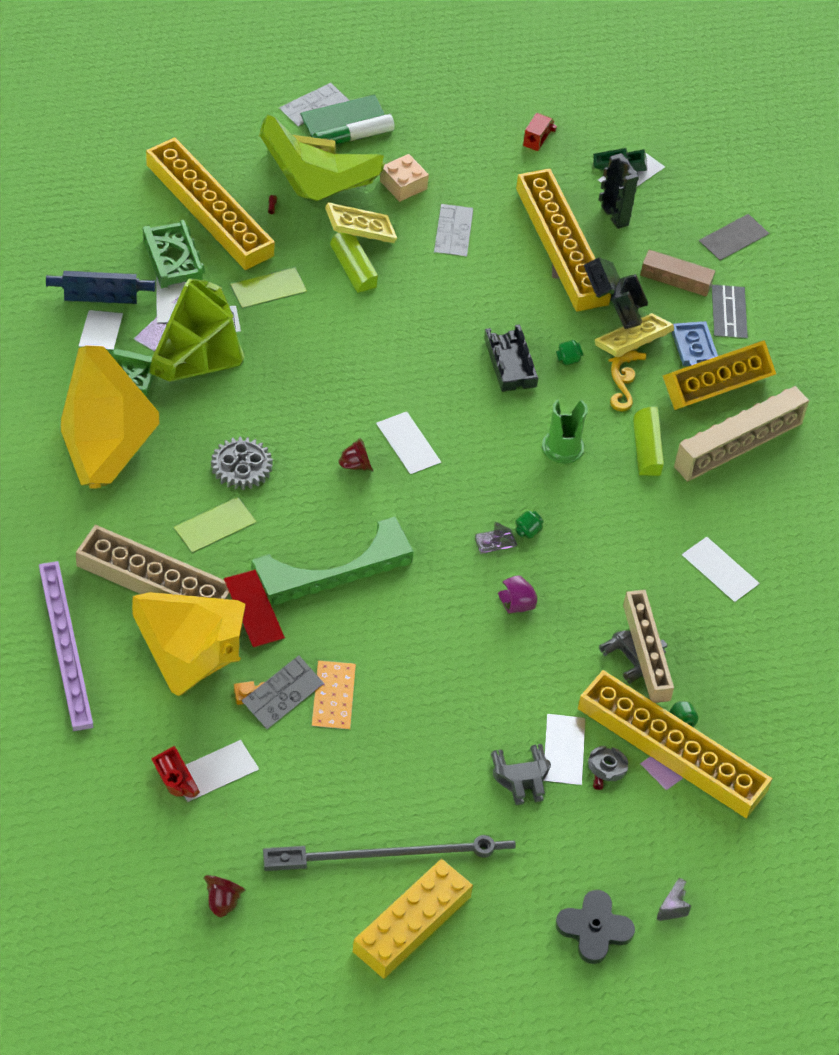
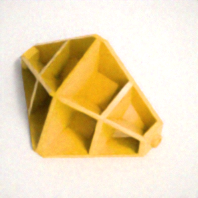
[61,345,159,489]
[132,592,245,696]

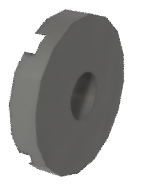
[588,746,628,781]

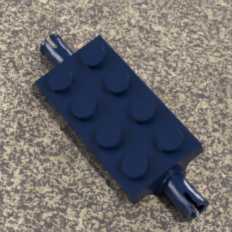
[46,271,155,304]

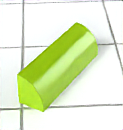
[330,233,378,293]
[633,407,664,476]

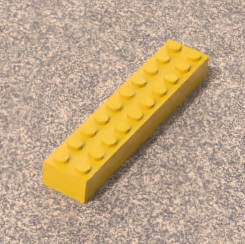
[146,137,275,270]
[516,169,611,312]
[578,670,773,819]

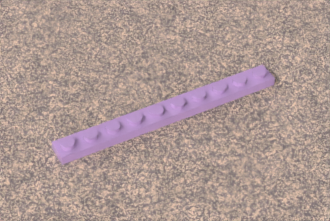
[39,561,93,731]

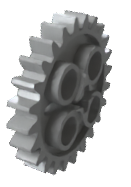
[211,437,273,490]

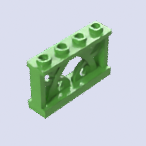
[143,220,205,289]
[106,348,155,397]

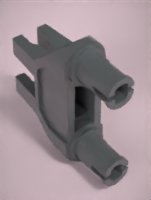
[599,631,668,684]
[491,744,551,805]

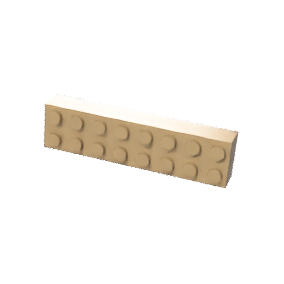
[674,386,809,482]
[76,525,232,600]

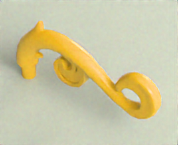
[608,350,646,412]

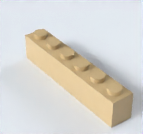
[623,590,674,703]

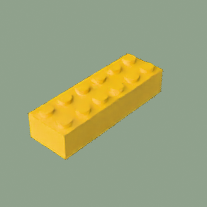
[663,340,776,410]
[352,858,473,979]

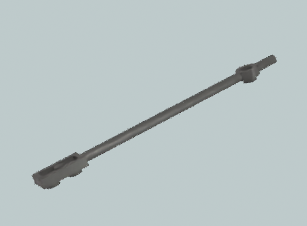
[263,835,516,871]

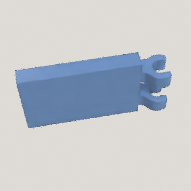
[672,321,718,366]

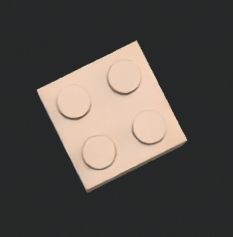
[380,154,429,202]

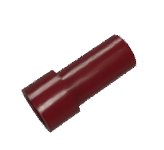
[268,195,278,215]
[593,775,604,790]

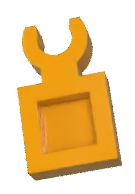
[234,681,264,705]

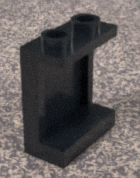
[584,257,620,301]
[611,274,648,329]

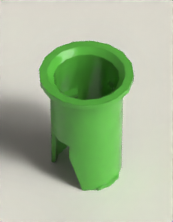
[542,399,588,464]

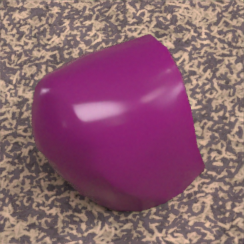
[498,575,538,614]

